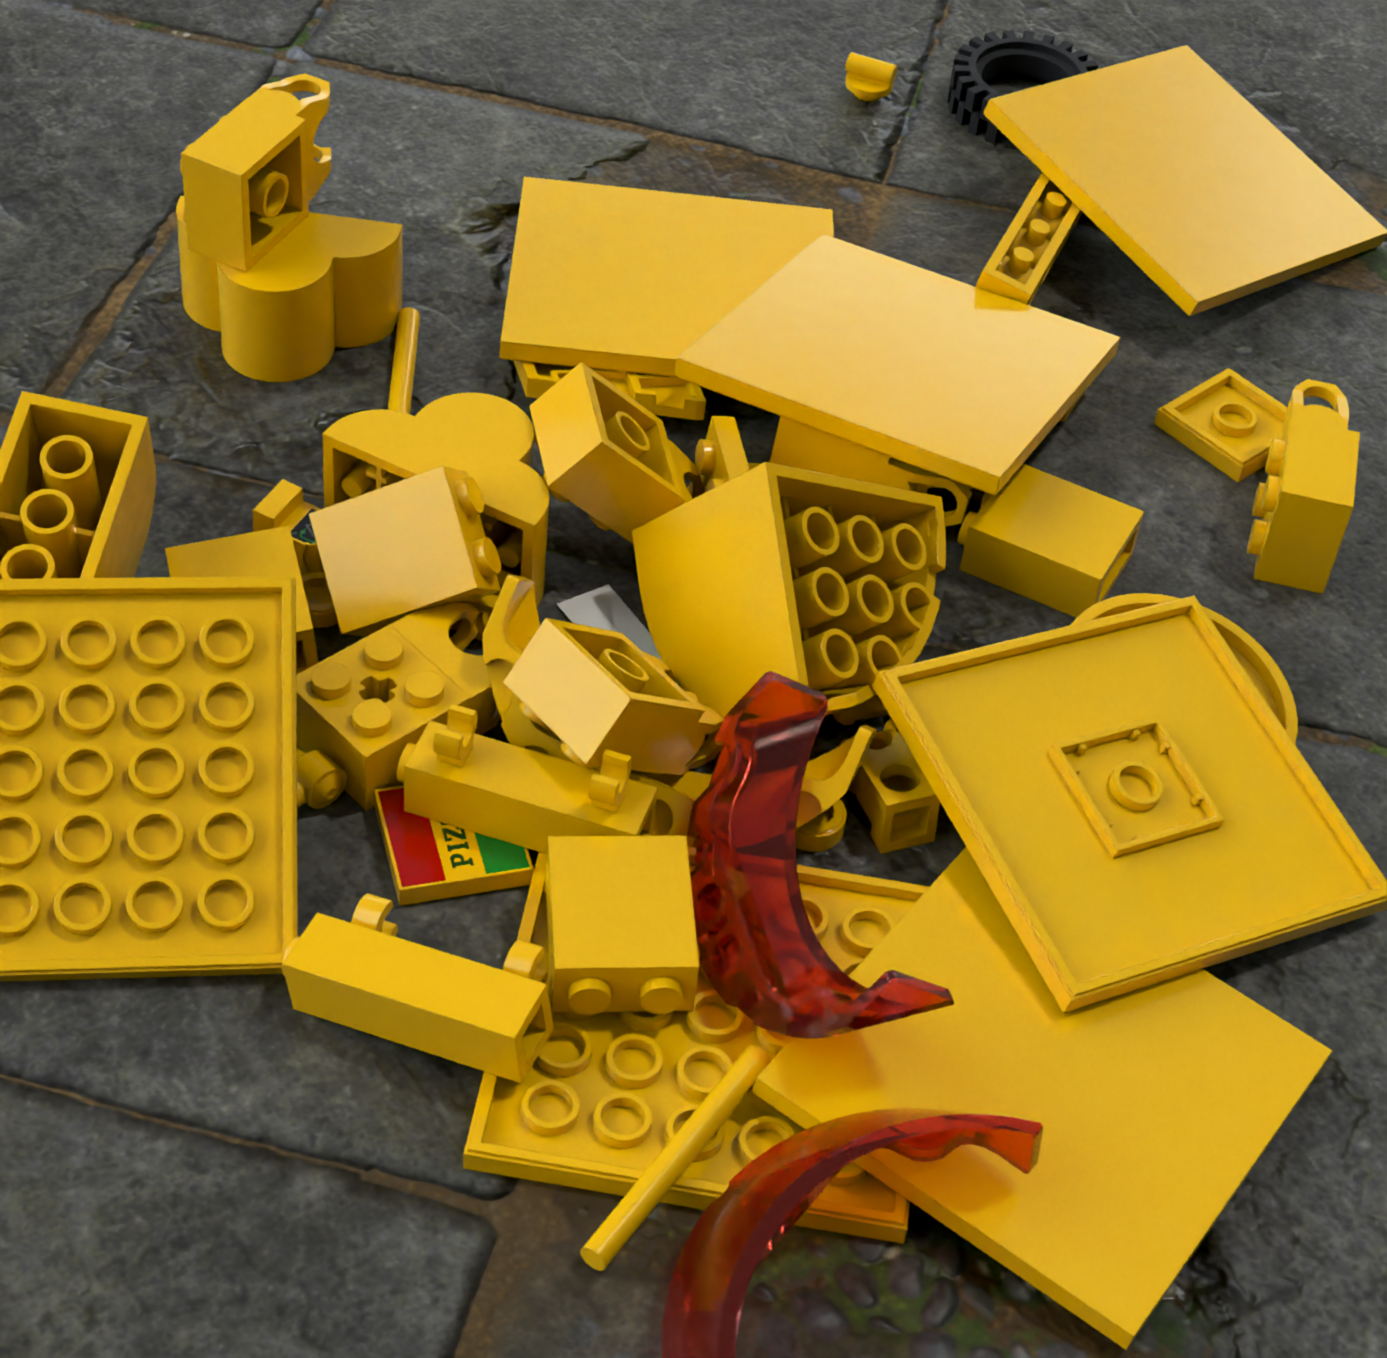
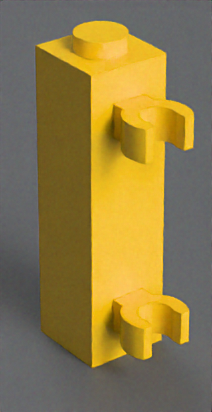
[397,703,658,854]
[282,893,553,1084]

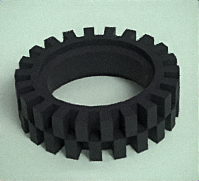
[947,30,1099,150]

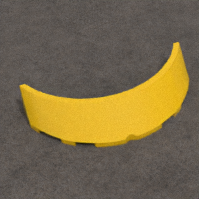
[482,575,877,852]

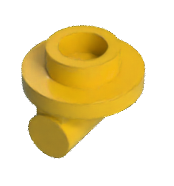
[845,52,898,101]

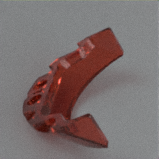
[687,671,954,1039]
[662,1108,1043,1358]

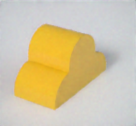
[176,196,403,382]
[322,393,549,607]

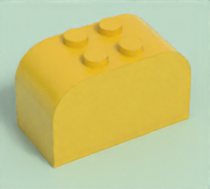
[0,391,156,579]

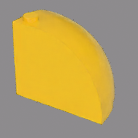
[632,462,946,723]

